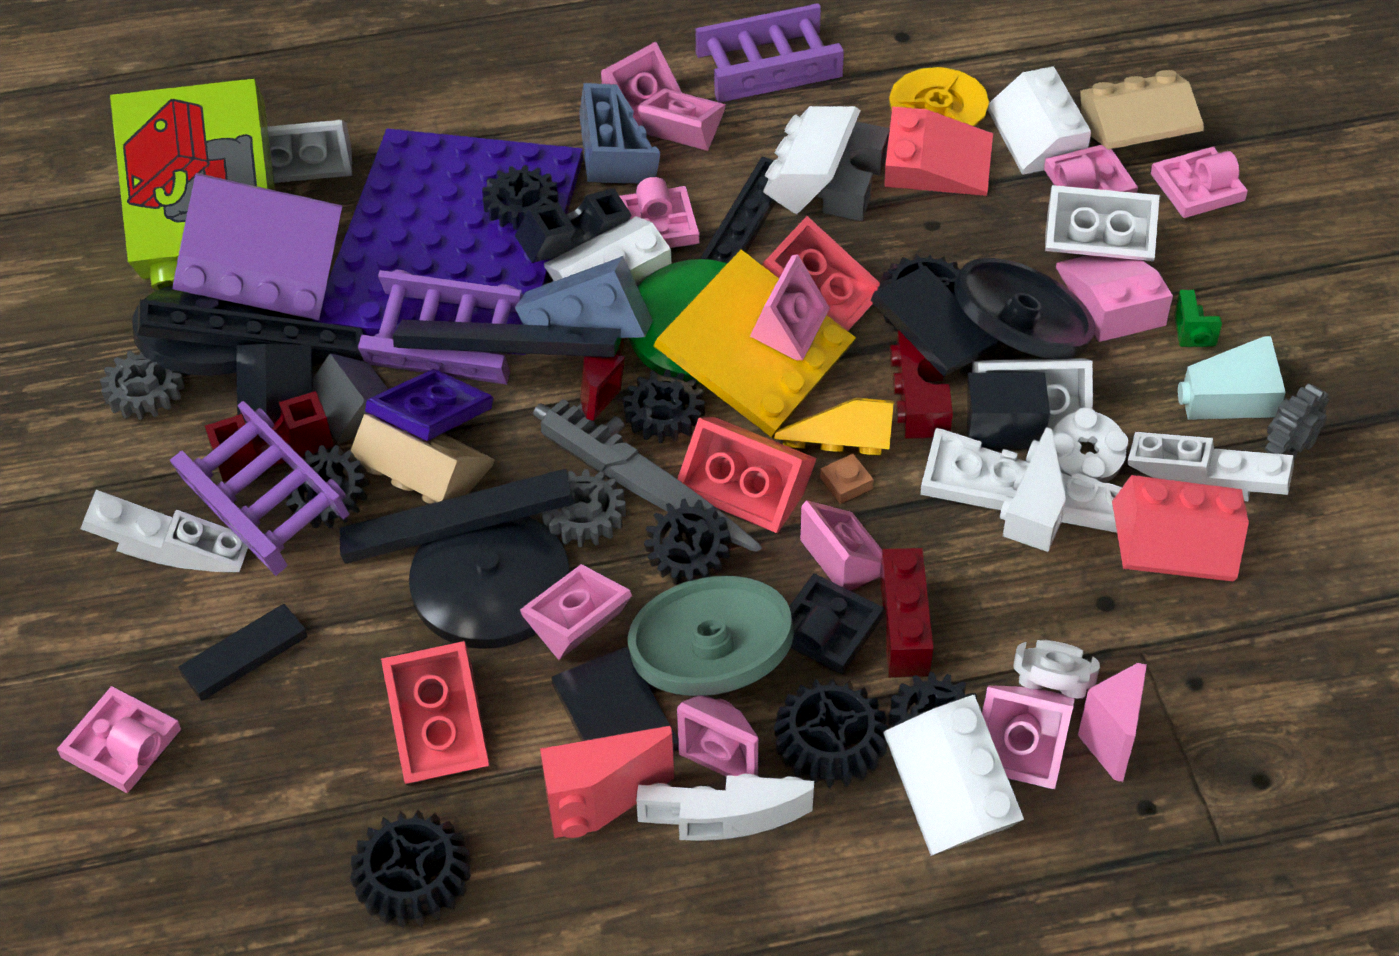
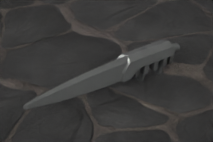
[533,399,762,551]

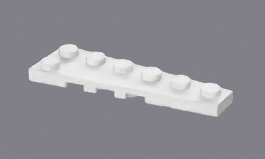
[920,428,1122,533]

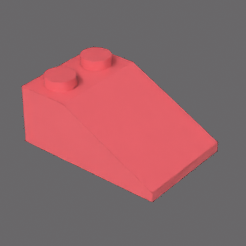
[884,106,993,196]
[762,216,880,331]
[381,641,489,784]
[540,726,674,838]

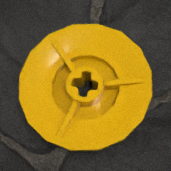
[889,67,989,127]

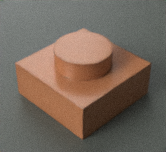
[820,454,874,504]

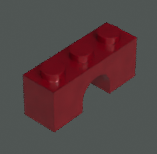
[890,330,953,439]
[204,391,334,482]
[880,548,933,678]

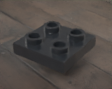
[789,573,884,675]

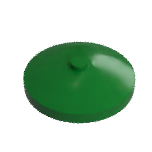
[629,259,727,384]

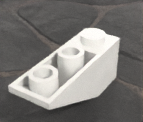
[1000,427,1066,552]

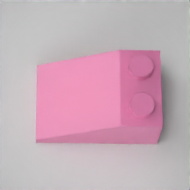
[1056,255,1173,342]

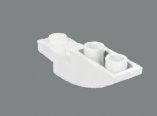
[1128,432,1294,501]
[80,490,248,572]
[636,774,814,841]

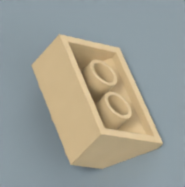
[1081,70,1204,149]
[351,414,495,504]

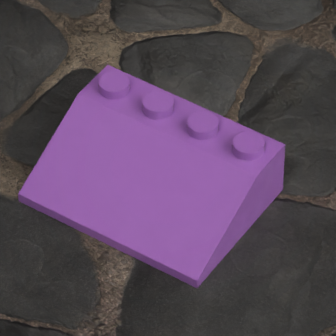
[172,173,342,320]

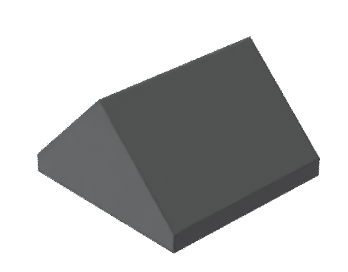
[313,353,388,445]

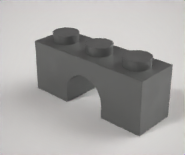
[818,122,890,221]

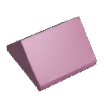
[601,42,682,126]
[638,88,726,151]
[750,254,830,361]
[800,500,882,591]
[520,564,632,660]
[1078,663,1147,782]

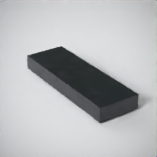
[178,603,308,702]

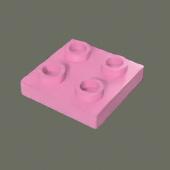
[1044,145,1138,193]
[1151,147,1248,218]
[620,177,699,248]
[57,686,181,794]

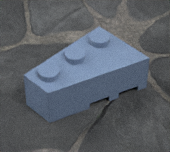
[579,83,660,184]
[515,256,653,338]

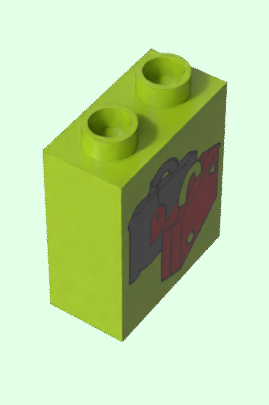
[110,79,275,290]

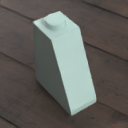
[1178,336,1286,420]

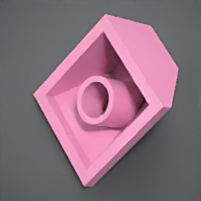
[982,685,1075,789]
[677,695,758,777]

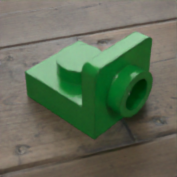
[1174,290,1222,347]

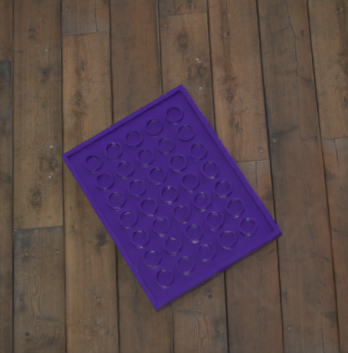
[313,128,583,355]

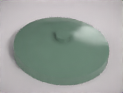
[628,576,794,696]

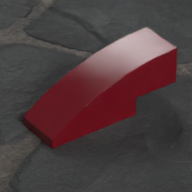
[580,338,625,421]

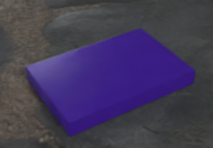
[365,369,494,441]

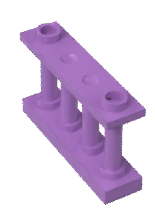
[696,3,844,103]
[358,270,523,385]
[170,401,349,576]

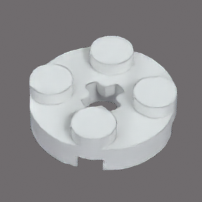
[1052,407,1128,483]
[1013,640,1100,698]

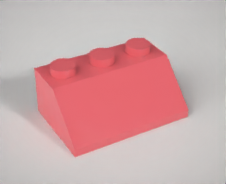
[677,417,817,533]
[1112,475,1249,582]

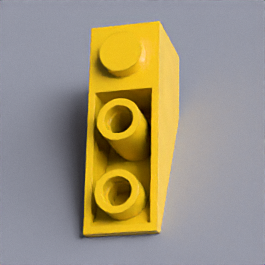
[774,397,894,455]

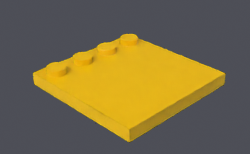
[654,249,856,438]

